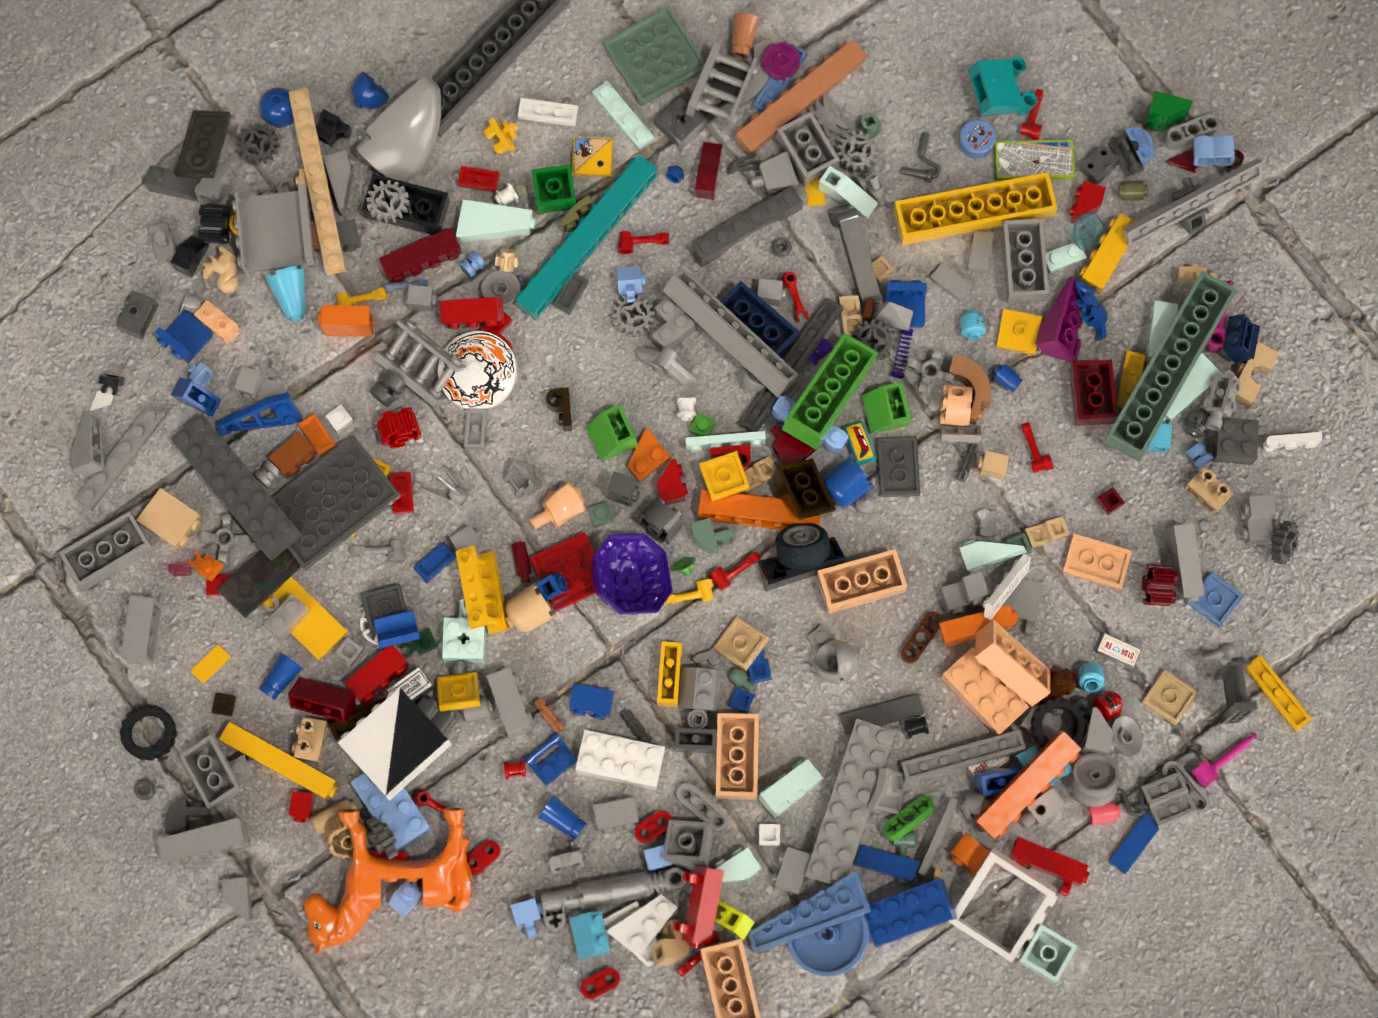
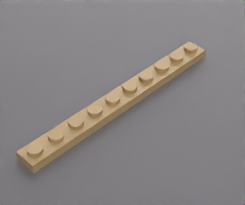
[288,88,346,275]

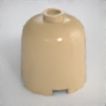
[505,582,557,633]

